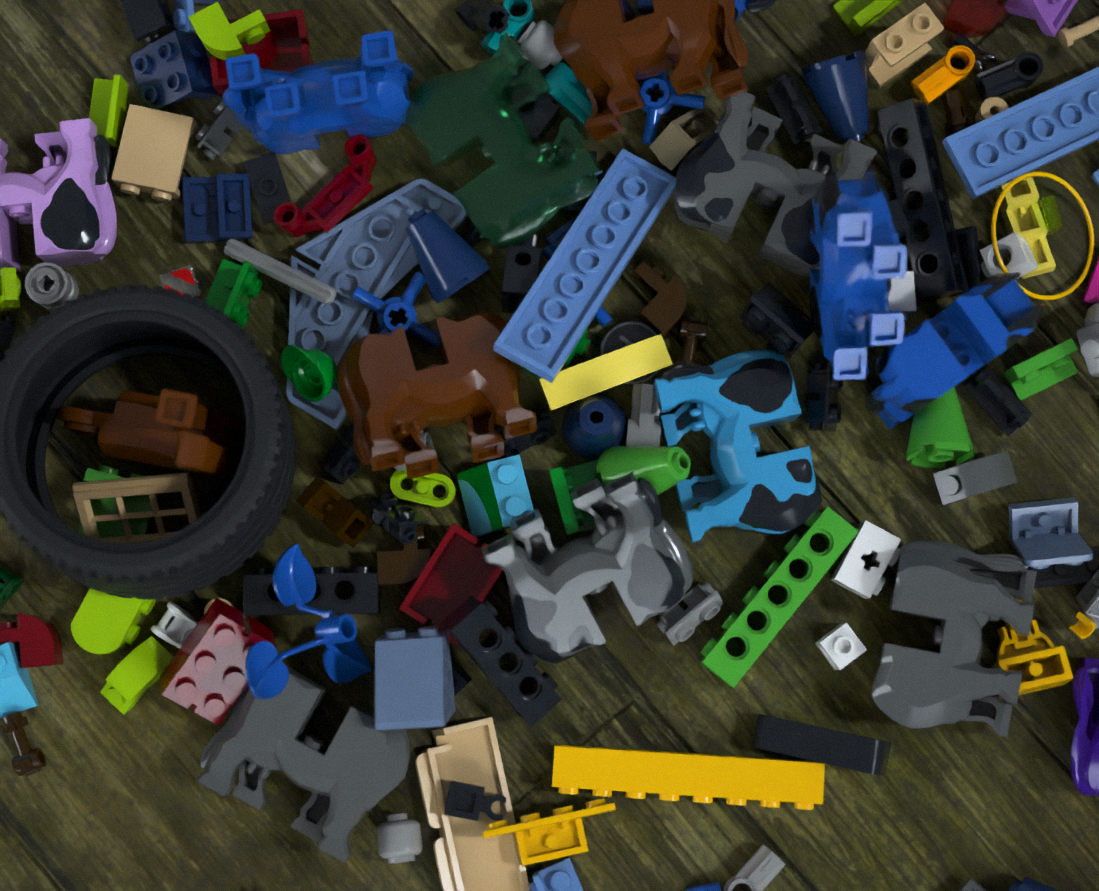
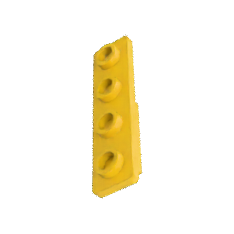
[481,798,616,866]

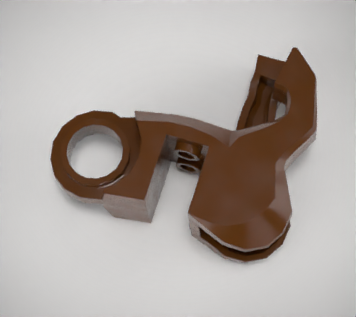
[57,389,246,480]

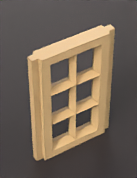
[72,472,202,544]

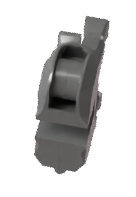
[871,539,1037,737]
[196,667,410,862]

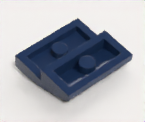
[181,174,252,244]

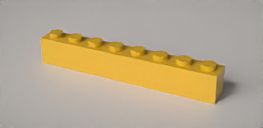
[552,744,825,810]

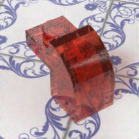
[942,0,1007,38]

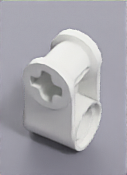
[150,601,199,649]

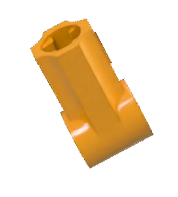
[910,45,975,105]

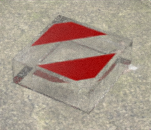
[159,265,203,299]

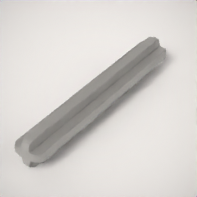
[224,239,337,305]

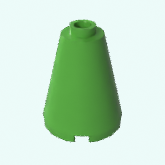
[906,386,974,468]
[596,446,691,496]

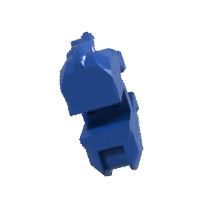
[223,30,420,155]

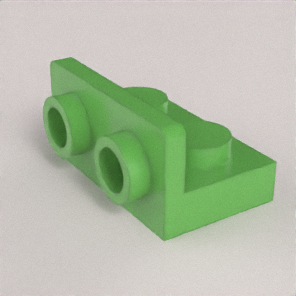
[1004,338,1078,401]

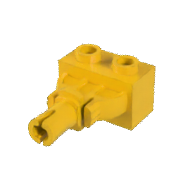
[991,600,1073,700]

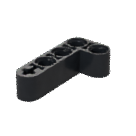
[752,713,892,776]

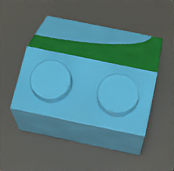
[456,454,534,537]

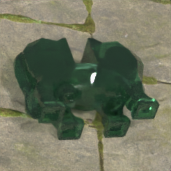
[406,32,603,248]

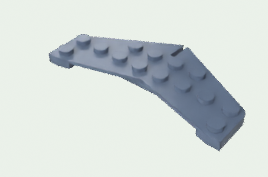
[286,179,471,431]

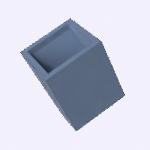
[375,626,456,730]

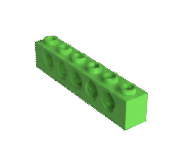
[700,506,859,688]

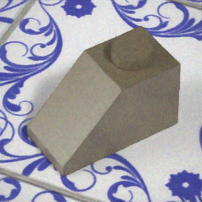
[649,107,719,171]

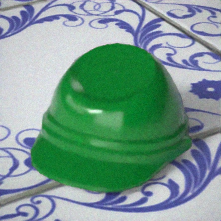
[281,345,337,402]

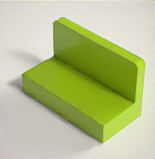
[833,0,903,37]
[89,74,129,148]

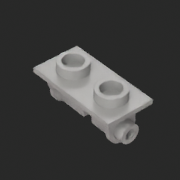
[656,581,724,646]

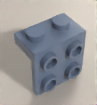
[1008,497,1093,569]

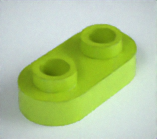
[390,470,456,508]

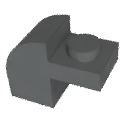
[933,451,1018,505]

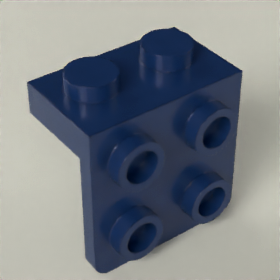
[130,30,218,111]

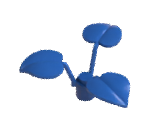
[245,544,372,699]

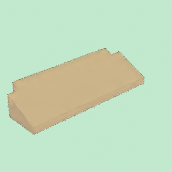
[415,717,531,891]

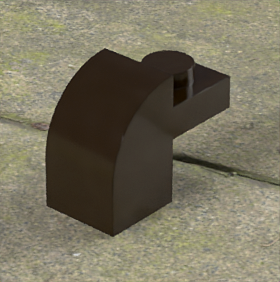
[633,261,687,339]
[296,475,374,548]
[377,524,433,586]

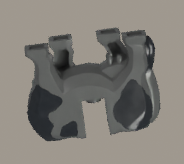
[673,92,877,276]
[481,471,694,664]

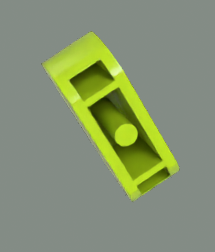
[71,588,156,654]

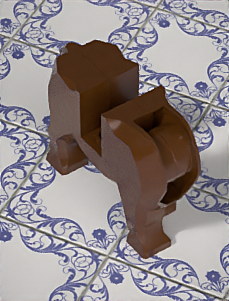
[554,0,749,141]
[336,312,537,479]

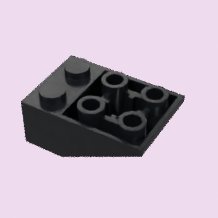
[740,282,814,360]

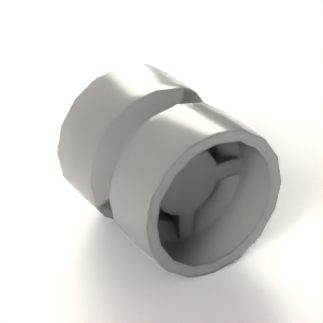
[25,262,79,311]

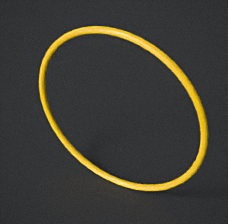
[991,171,1094,300]

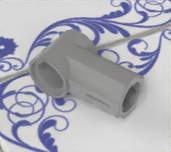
[626,384,661,446]
[723,844,785,891]

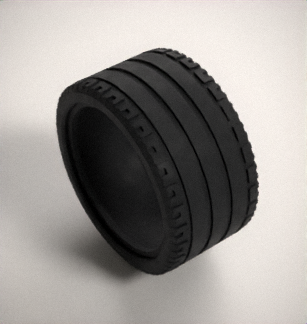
[0,285,296,600]

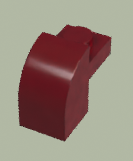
[0,614,63,668]

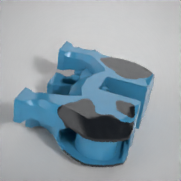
[654,349,822,543]

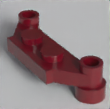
[273,135,377,237]

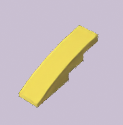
[995,177,1056,279]
[539,334,673,411]

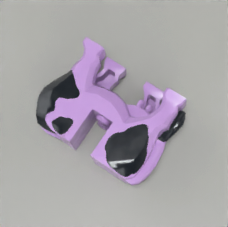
[0,118,117,272]

